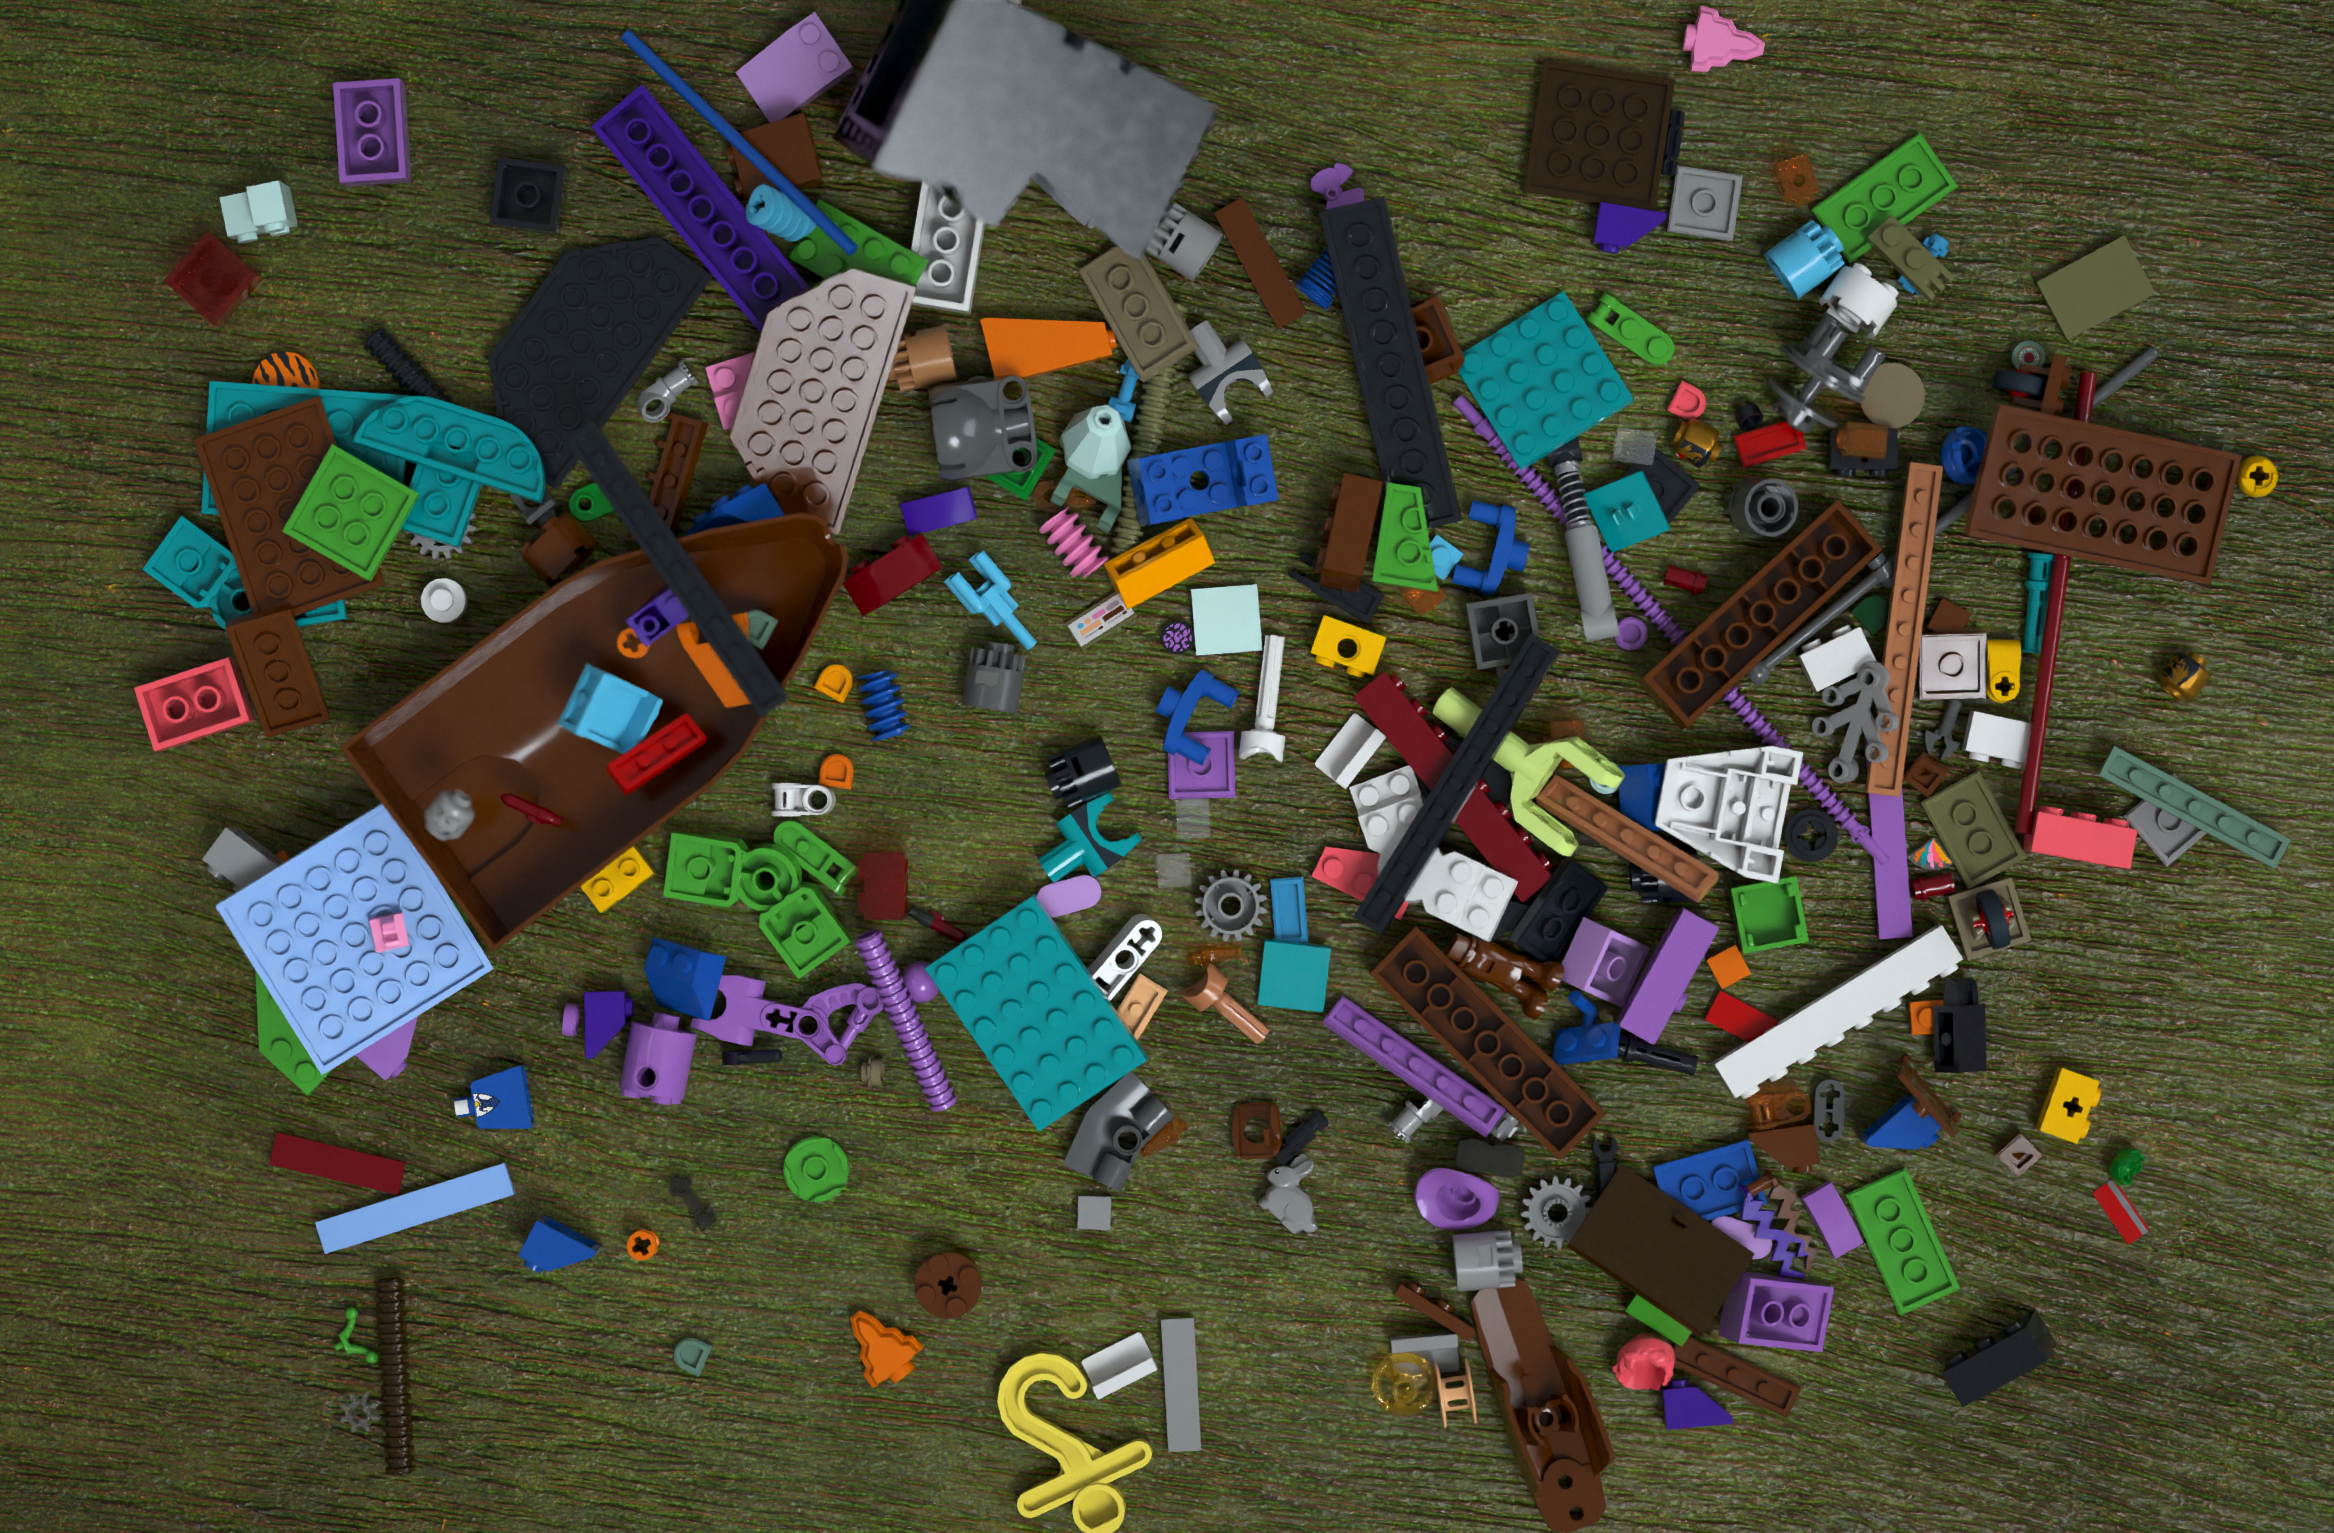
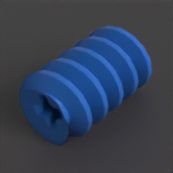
[855,670,911,742]

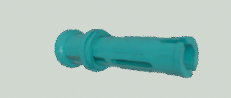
[2022,552,2054,654]

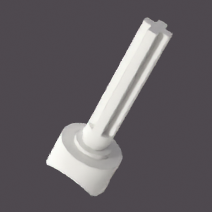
[1238,635,1285,763]

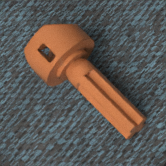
[1180,961,1270,1044]

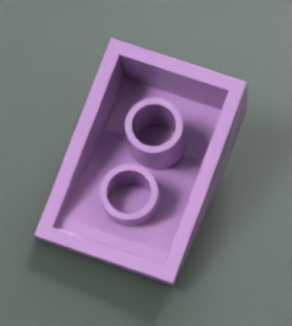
[735,12,855,123]

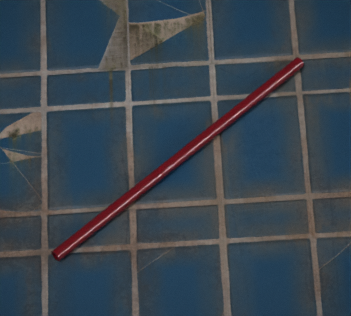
[2015,372,2097,835]

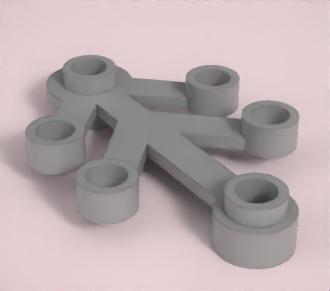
[1812,661,1899,783]

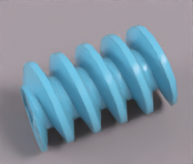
[746,184,816,242]

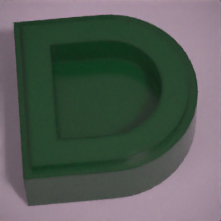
[1850,596,1889,636]

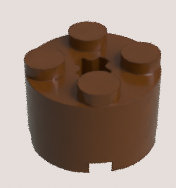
[519,512,599,588]
[914,1249,983,1319]

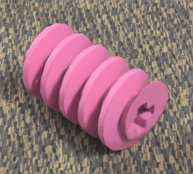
[1039,506,1110,580]

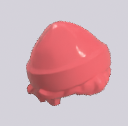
[1612,1333,1675,1390]

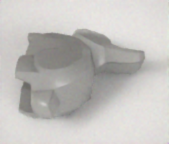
[1257,1153,1318,1234]

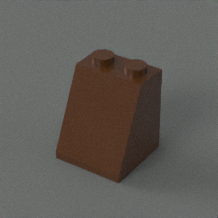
[726,113,825,203]

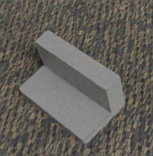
[1390,1331,1460,1377]

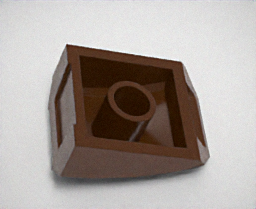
[1411,293,1465,384]

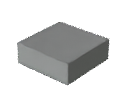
[1077,1195,1112,1230]

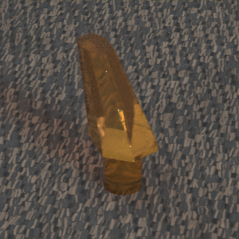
[1187,946,1242,968]
[1140,1119,1187,1158]

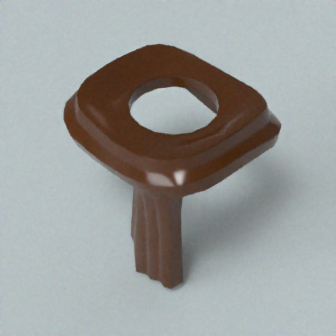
[1232,1102,1282,1160]

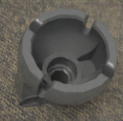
[928,375,1037,481]

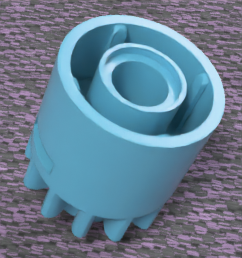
[1764,219,1845,300]

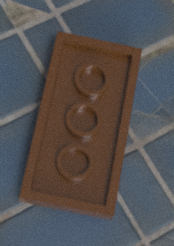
[225,603,330,738]

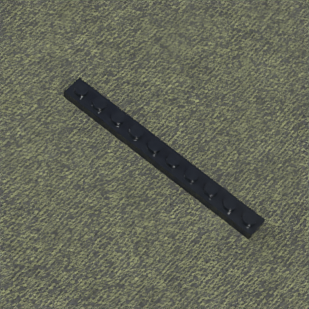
[566,421,789,718]
[1353,633,1560,936]

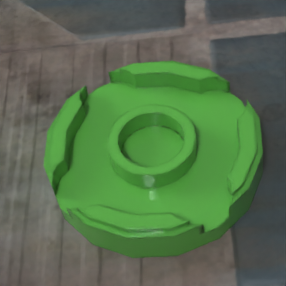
[783,1136,850,1203]

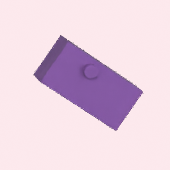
[1615,907,1719,1045]

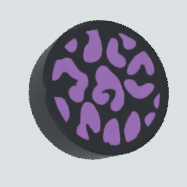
[1161,621,1194,654]

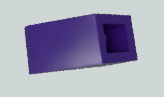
[626,585,689,647]

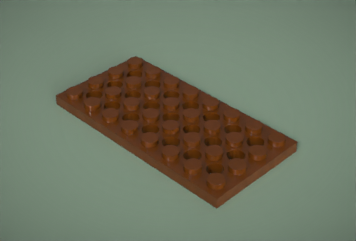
[1963,403,2242,585]

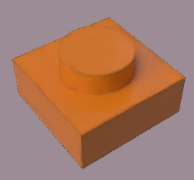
[1908,999,1943,1035]

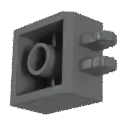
[1465,593,1540,684]

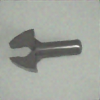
[1924,699,1962,760]

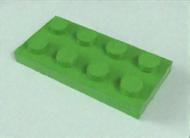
[789,199,929,284]

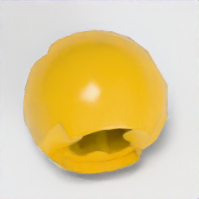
[2236,455,2278,498]

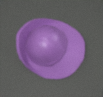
[1414,1168,1499,1230]

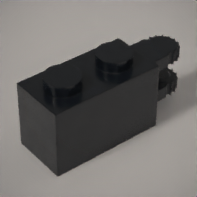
[1933,977,1987,1073]

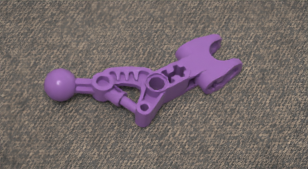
[691,961,940,1065]

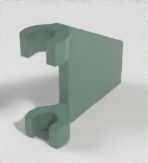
[1050,466,1122,533]

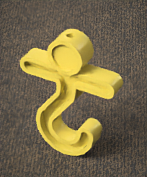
[997,1351,1152,1533]

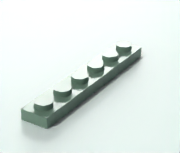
[2097,746,2291,869]

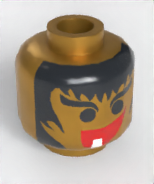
[1671,418,1723,468]

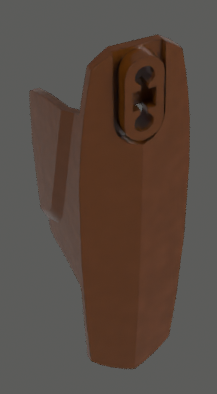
[1470,1279,1615,1533]

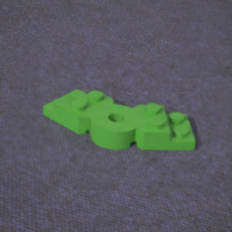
[663,830,853,980]

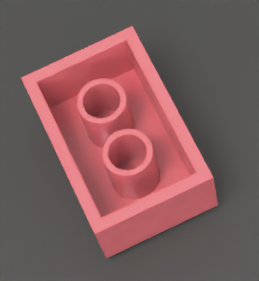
[134,657,256,751]
[2022,806,2137,869]

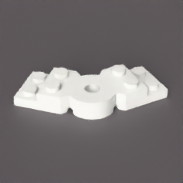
[1349,765,1518,942]

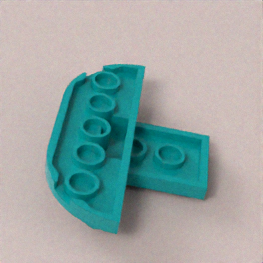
[353,396,545,549]

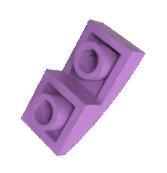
[1801,1181,1863,1259]

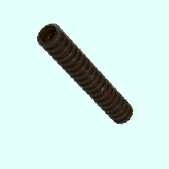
[375,1278,416,1475]

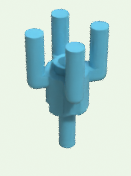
[943,550,1037,651]

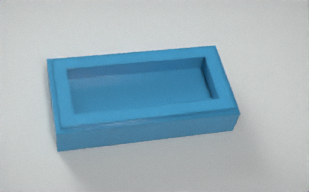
[1270,877,1309,943]

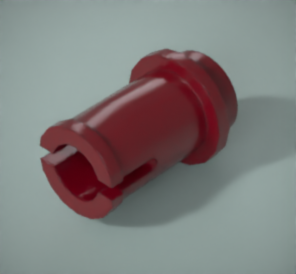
[1663,564,1707,596]
[1910,872,1955,902]

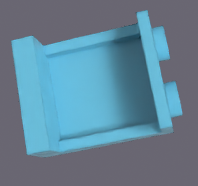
[557,663,663,754]

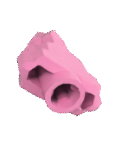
[1683,5,1765,73]

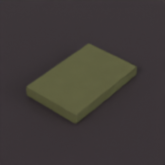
[2035,235,2156,341]
[1919,770,2027,890]

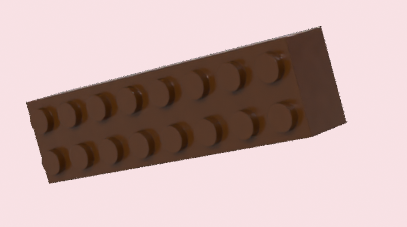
[1637,500,1882,730]
[1368,925,1606,1161]

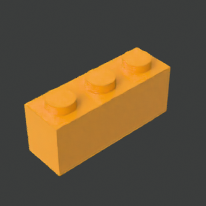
[1104,517,1215,609]

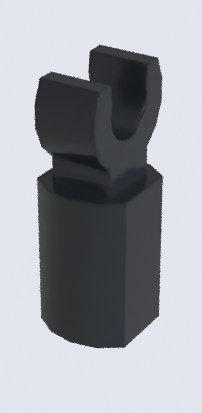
[1592,1137,1618,1196]

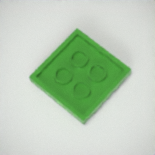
[283,444,421,581]

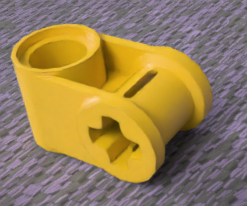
[1986,639,2021,703]

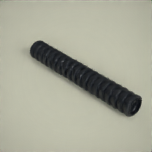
[363,327,459,406]

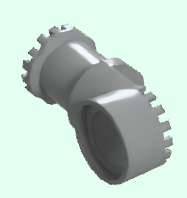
[636,360,699,422]
[1386,1097,1444,1144]

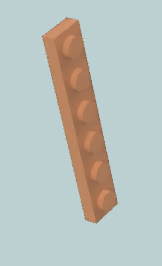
[1536,774,1718,903]

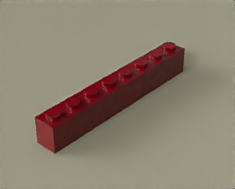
[1353,670,1554,903]

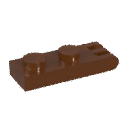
[1393,1280,1475,1340]

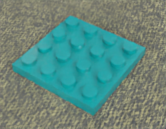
[1458,291,1634,471]

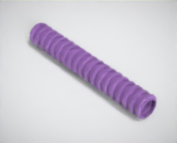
[854,929,957,1112]

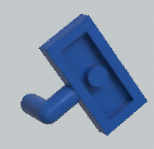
[1553,991,1621,1065]

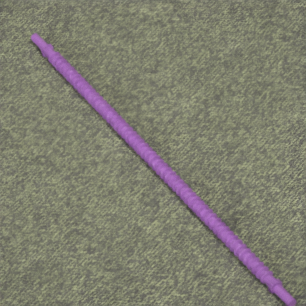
[1453,395,1890,865]

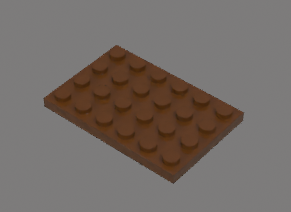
[194,396,386,617]

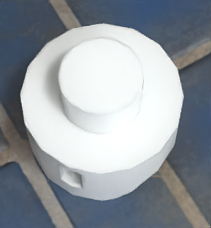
[421,578,468,623]

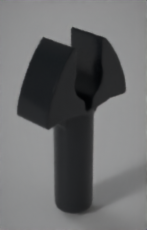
[721,1049,783,1065]

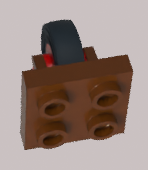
[1992,354,2072,416]

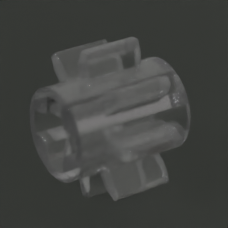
[340,1391,381,1433]

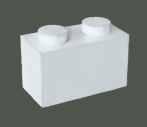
[1796,624,1876,692]
[1961,711,2030,769]

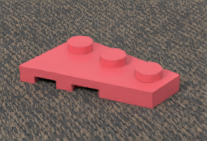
[1311,846,1409,920]

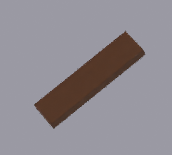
[1214,197,1307,330]
[1672,1336,1801,1418]

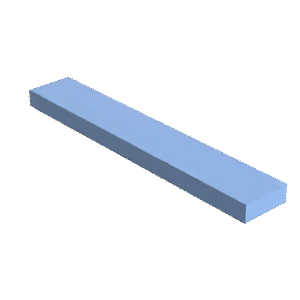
[315,1162,516,1254]

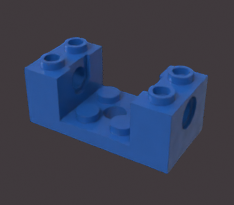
[1127,434,1279,526]

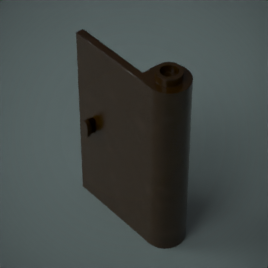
[1566,1164,1755,1337]

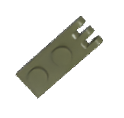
[1867,215,1955,302]

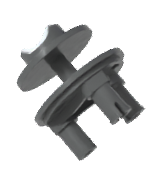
[1766,312,1886,433]

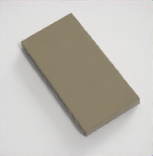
[1078,245,1199,383]

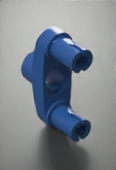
[1452,500,1530,597]
[1155,669,1240,766]

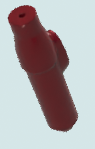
[501,793,563,827]

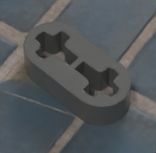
[1812,1078,1845,1142]

